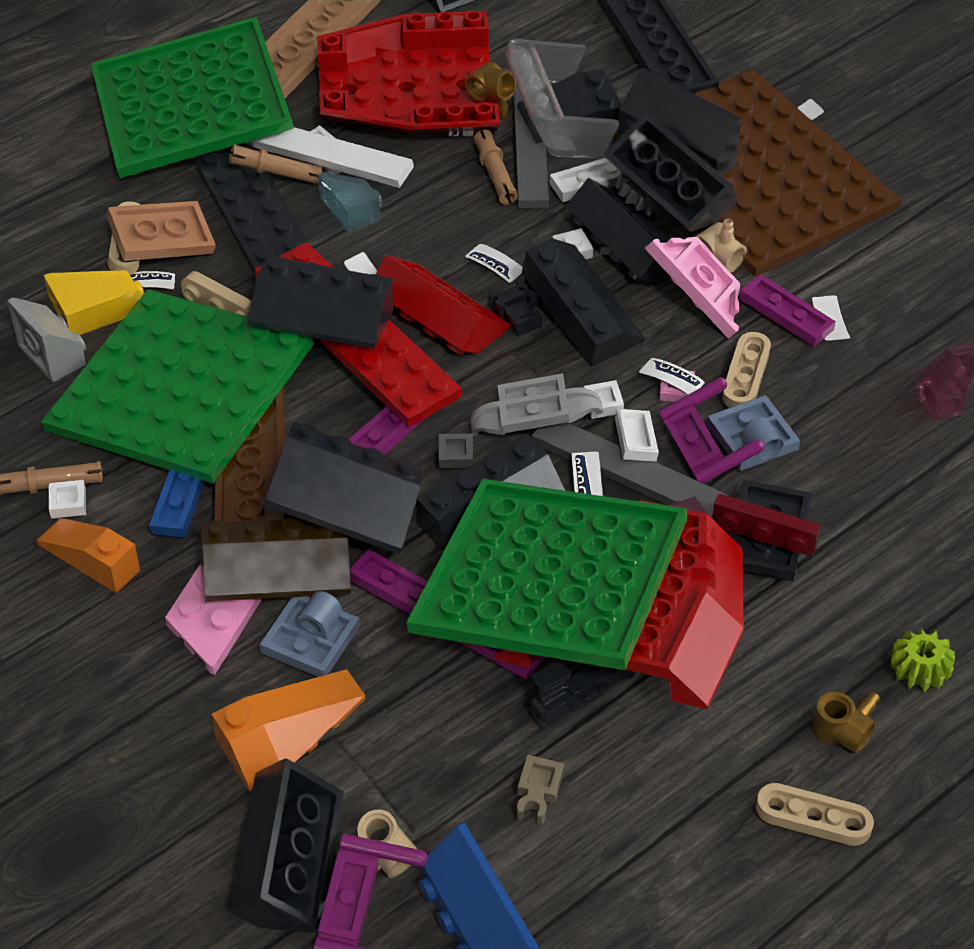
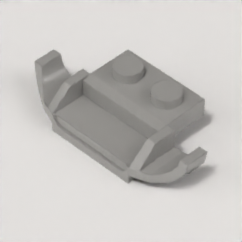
[470,373,603,436]

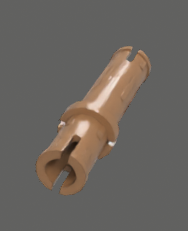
[474,130,518,205]
[229,144,322,185]
[0,461,103,495]

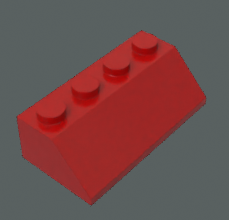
[376,255,511,355]

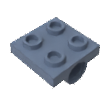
[707,395,800,471]
[260,591,360,677]

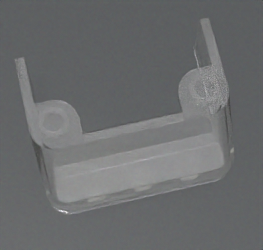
[505,39,619,159]

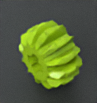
[890,628,955,692]

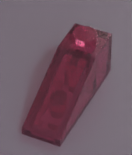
[916,342,974,421]

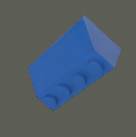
[419,822,540,949]

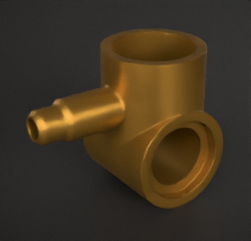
[465,62,517,119]
[812,692,880,754]

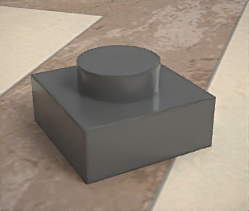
[439,434,473,468]

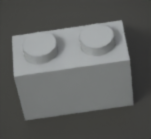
[7,297,86,383]

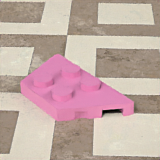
[645,237,740,339]
[165,564,262,675]

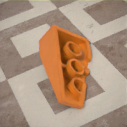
[212,669,365,794]

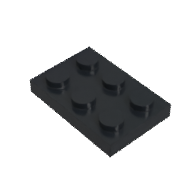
[730,479,812,582]

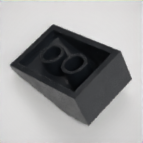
[517,70,622,144]

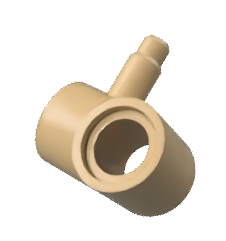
[695,219,747,273]
[357,810,417,878]

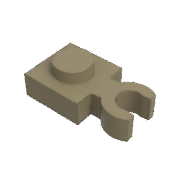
[517,755,565,825]

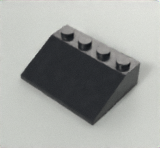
[263,422,424,554]

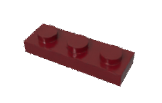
[712,493,821,557]

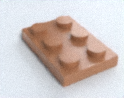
[106,201,216,261]

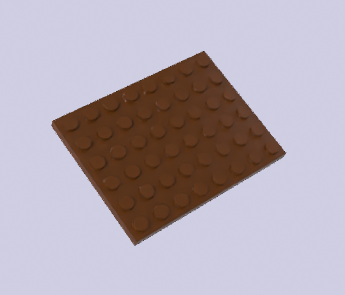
[612,68,901,277]

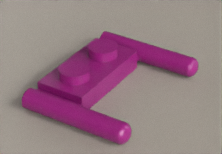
[659,377,765,484]
[314,833,428,949]

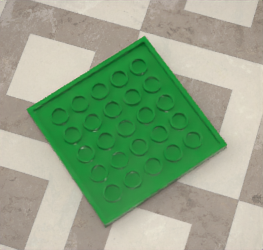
[91,17,294,178]
[41,289,314,484]
[406,479,687,670]

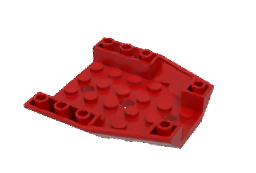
[317,10,500,134]
[495,500,744,710]

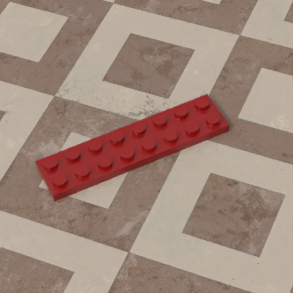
[255,242,462,428]

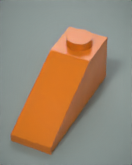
[37,518,140,593]

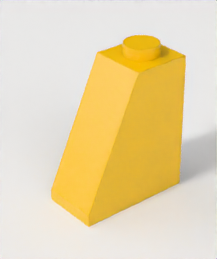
[44,270,144,335]

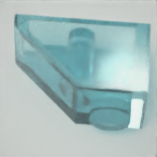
[318,172,383,233]

